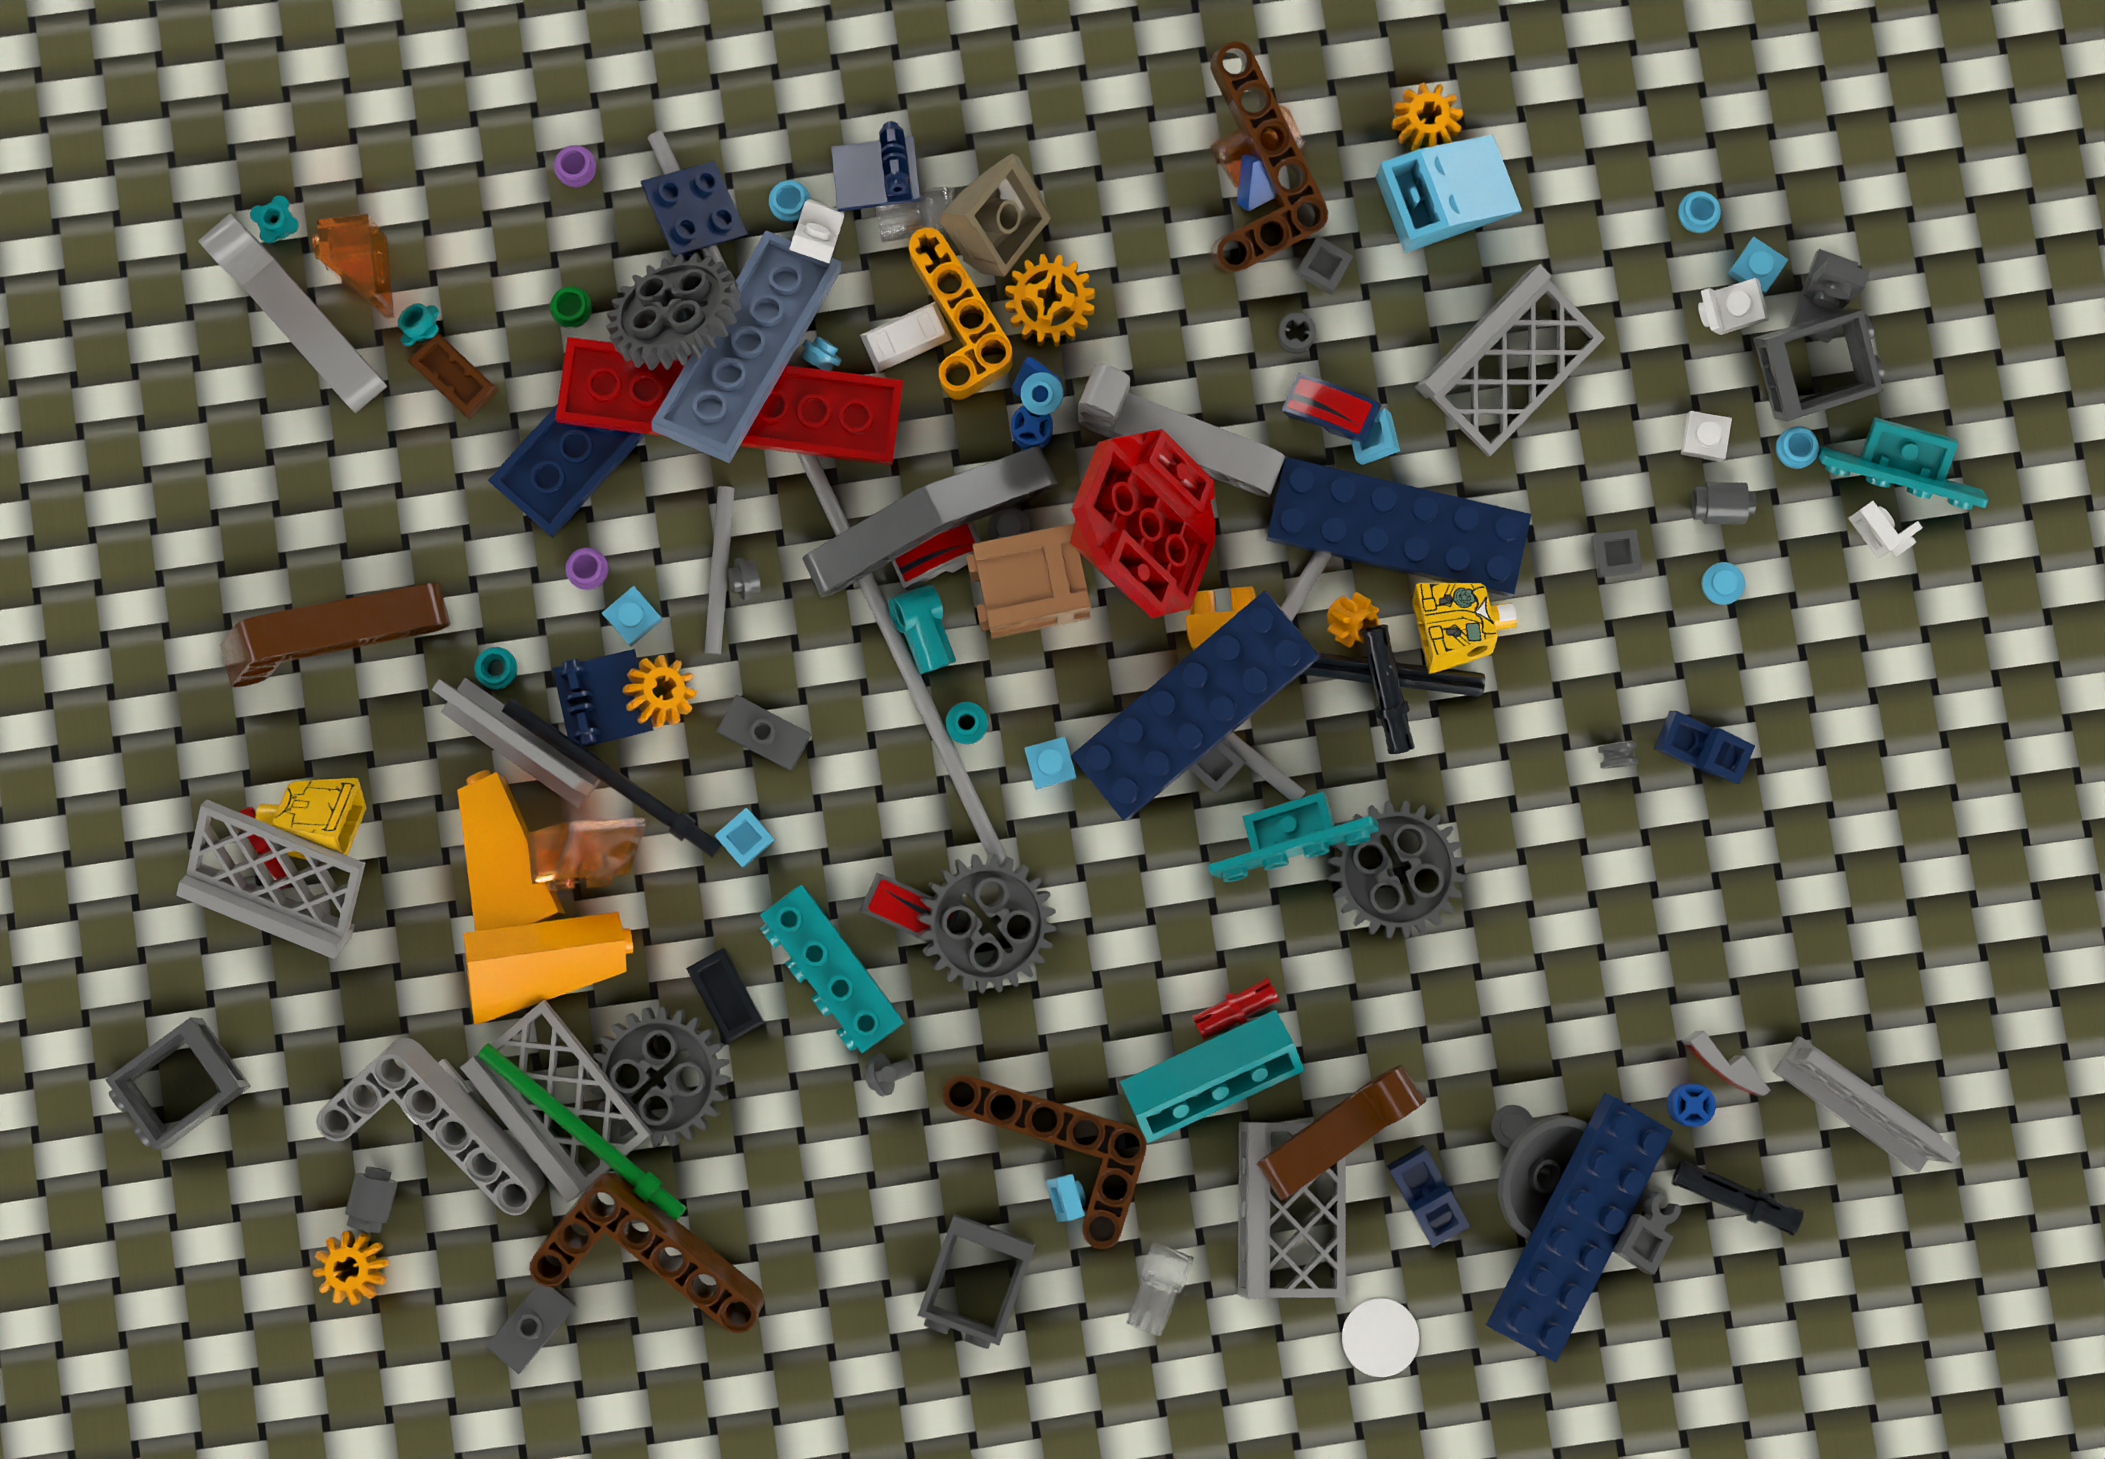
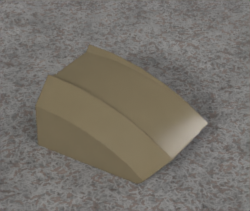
[939,153,1051,277]

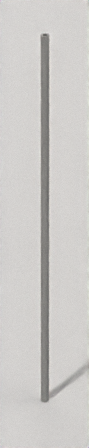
[648,131,1014,872]

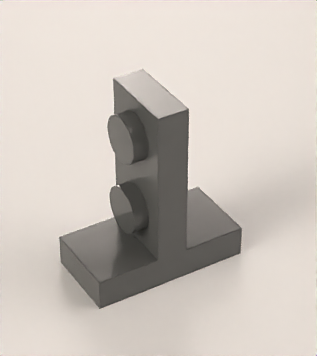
[1789,249,1870,343]

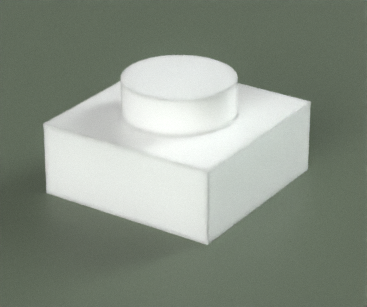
[1681,411,1732,462]

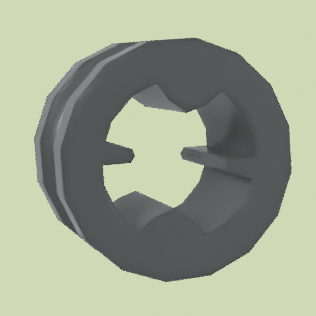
[1277,312,1316,354]
[1598,742,1639,769]

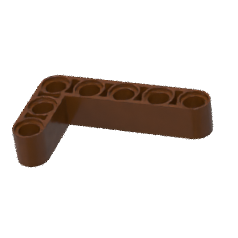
[1210,41,1328,273]
[220,583,451,687]
[942,1075,1147,1249]
[529,1173,764,1334]

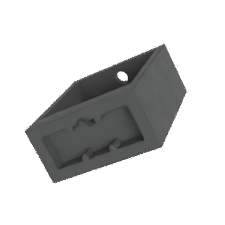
[1753,308,1884,421]
[105,1017,251,1150]
[918,1214,1035,1349]

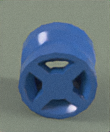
[1011,406,1053,450]
[1666,1083,1716,1127]

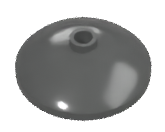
[1498,1116,1588,1240]

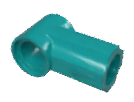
[888,584,956,675]

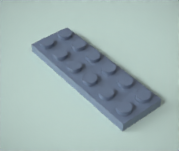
[651,230,841,464]

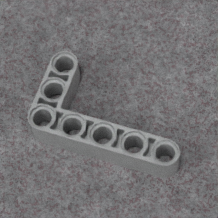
[198,213,387,413]
[1078,363,1285,497]
[316,1038,545,1215]

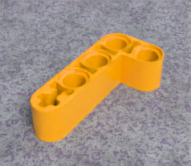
[909,227,1013,400]

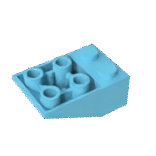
[1376,134,1522,253]

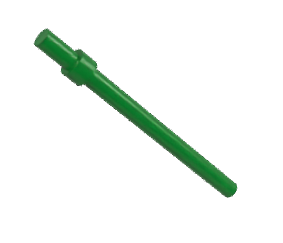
[477,1043,687,1221]

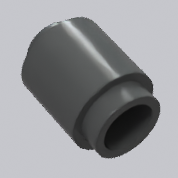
[1691,482,1756,525]
[345,1166,398,1233]

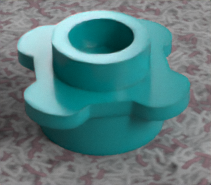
[250,195,299,244]
[398,303,439,346]

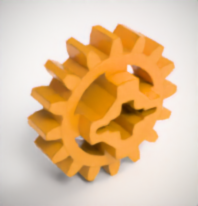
[1005,254,1095,347]

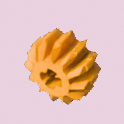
[1391,82,1463,152]
[622,655,696,728]
[313,1230,389,1305]

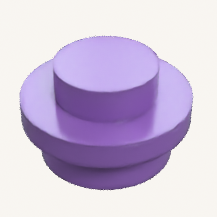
[554,145,596,187]
[566,548,609,590]

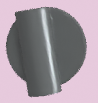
[865,1053,914,1097]

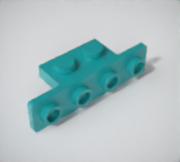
[1818,417,1989,510]
[1208,792,1380,882]

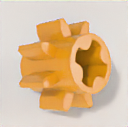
[1327,592,1379,648]

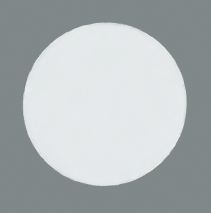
[1342,1298,1419,1377]

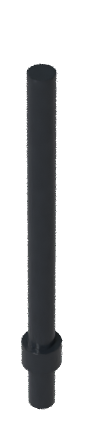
[502,698,722,858]

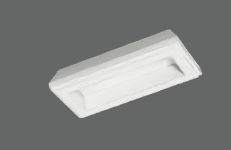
[860,301,953,373]

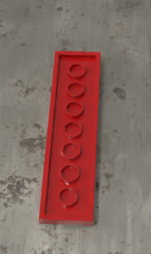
[555,337,903,466]

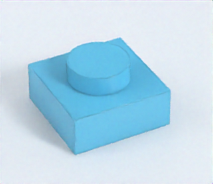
[1727,236,1789,296]
[1351,409,1400,465]
[602,586,663,647]
[1024,737,1076,790]
[714,807,776,868]
[1045,1174,1086,1222]

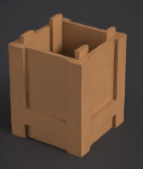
[966,523,1091,639]

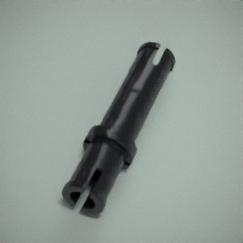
[1360,624,1415,754]
[1671,1159,1804,1236]

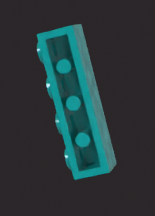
[760,884,906,1054]
[1120,1010,1304,1143]

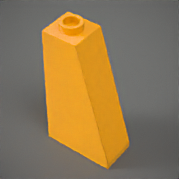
[457,770,565,931]
[463,912,633,1024]

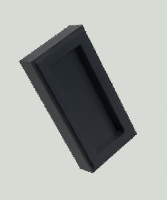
[686,948,765,1043]

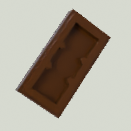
[408,332,499,420]

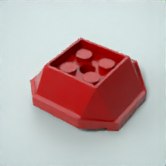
[1070,429,1215,618]

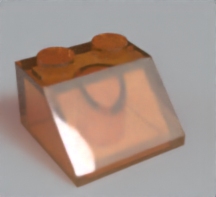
[312,214,394,318]
[527,818,646,891]

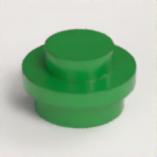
[550,286,592,329]

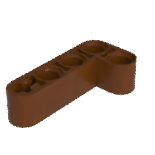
[1256,1064,1426,1201]

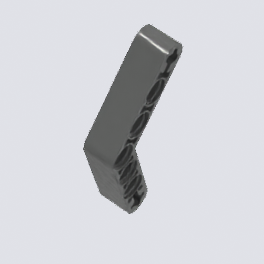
[802,446,1059,597]

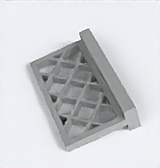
[1415,264,1605,457]
[432,678,601,809]
[176,799,365,959]
[460,1000,653,1203]
[1773,1037,1961,1172]
[1238,1122,1346,1299]

